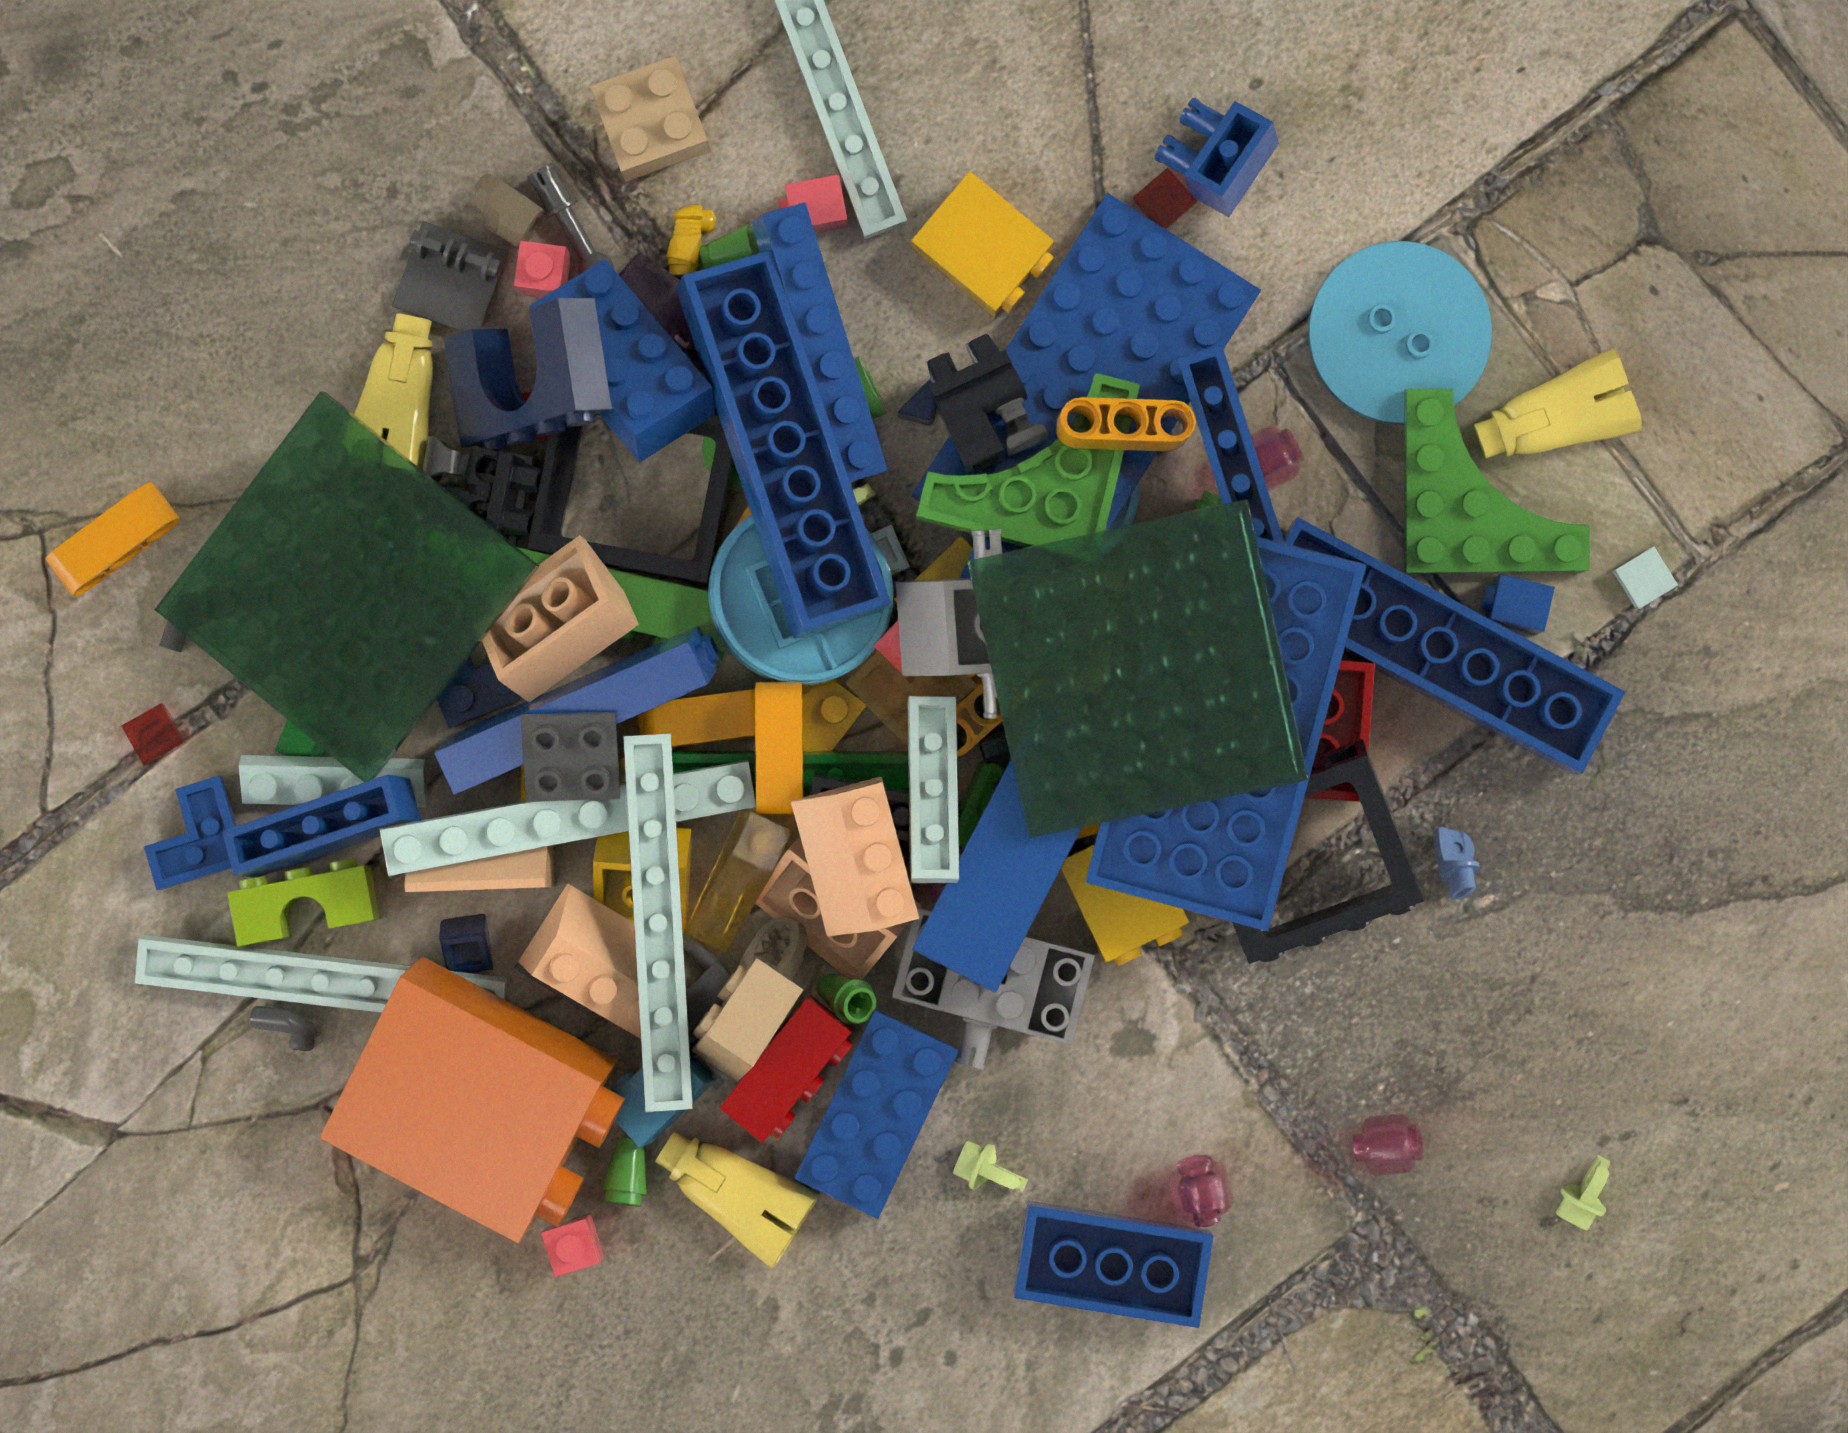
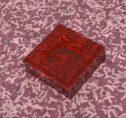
[1132,167,1197,230]
[121,703,187,766]

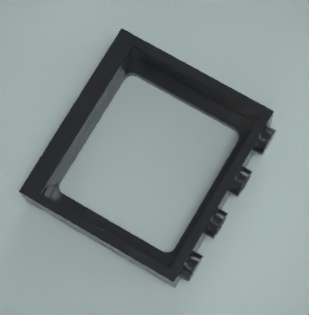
[527,407,736,586]
[1232,739,1424,964]

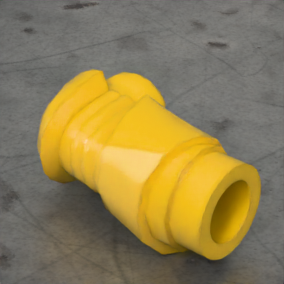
[665,204,716,277]

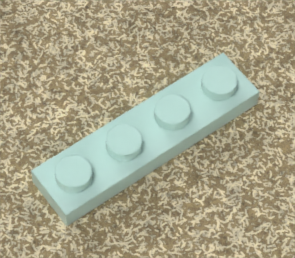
[908,696,959,883]
[238,755,428,808]

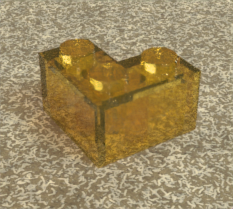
[845,651,976,749]

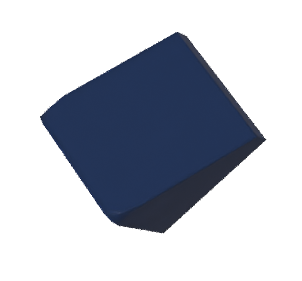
[898,379,937,426]
[439,914,493,973]

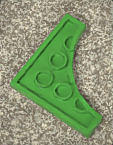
[916,373,1140,564]
[1404,389,1590,573]

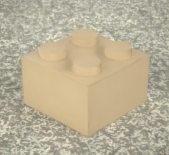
[590,55,710,182]
[692,958,803,1082]

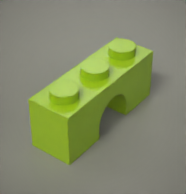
[227,858,381,947]

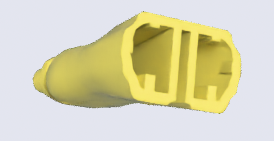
[338,314,433,479]
[1474,348,1643,459]
[655,1131,821,1269]

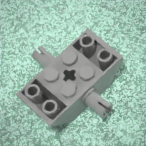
[896,529,1088,718]
[892,908,1095,1069]

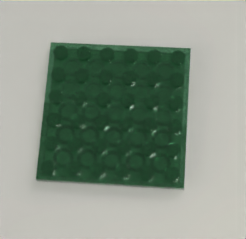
[154,391,539,782]
[967,499,1308,838]

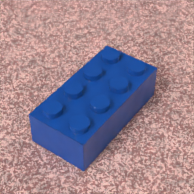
[529,259,715,463]
[794,1008,959,1219]
[1013,1200,1214,1328]

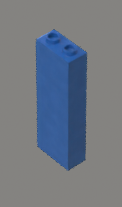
[434,626,720,795]
[911,697,1122,993]

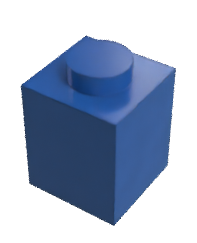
[1480,574,1555,635]

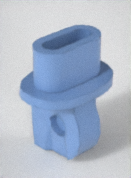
[1433,827,1480,900]

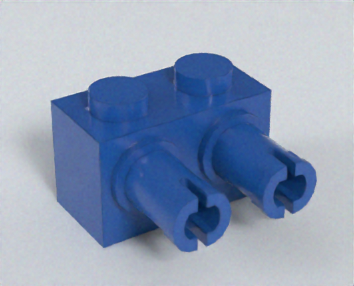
[1155,98,1279,217]

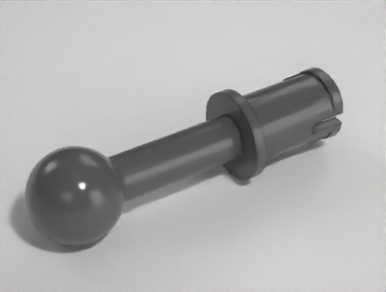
[527,162,614,274]

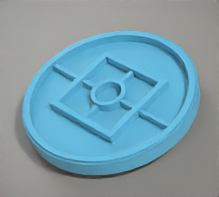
[1308,241,1492,424]
[708,514,893,686]

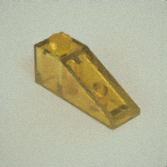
[683,809,792,953]

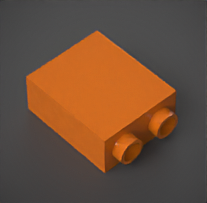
[320,956,625,1244]

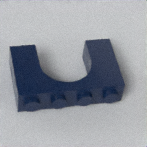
[444,298,612,452]

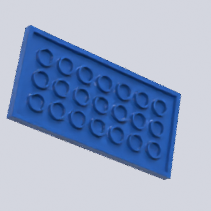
[911,192,1261,571]
[1085,517,1366,931]

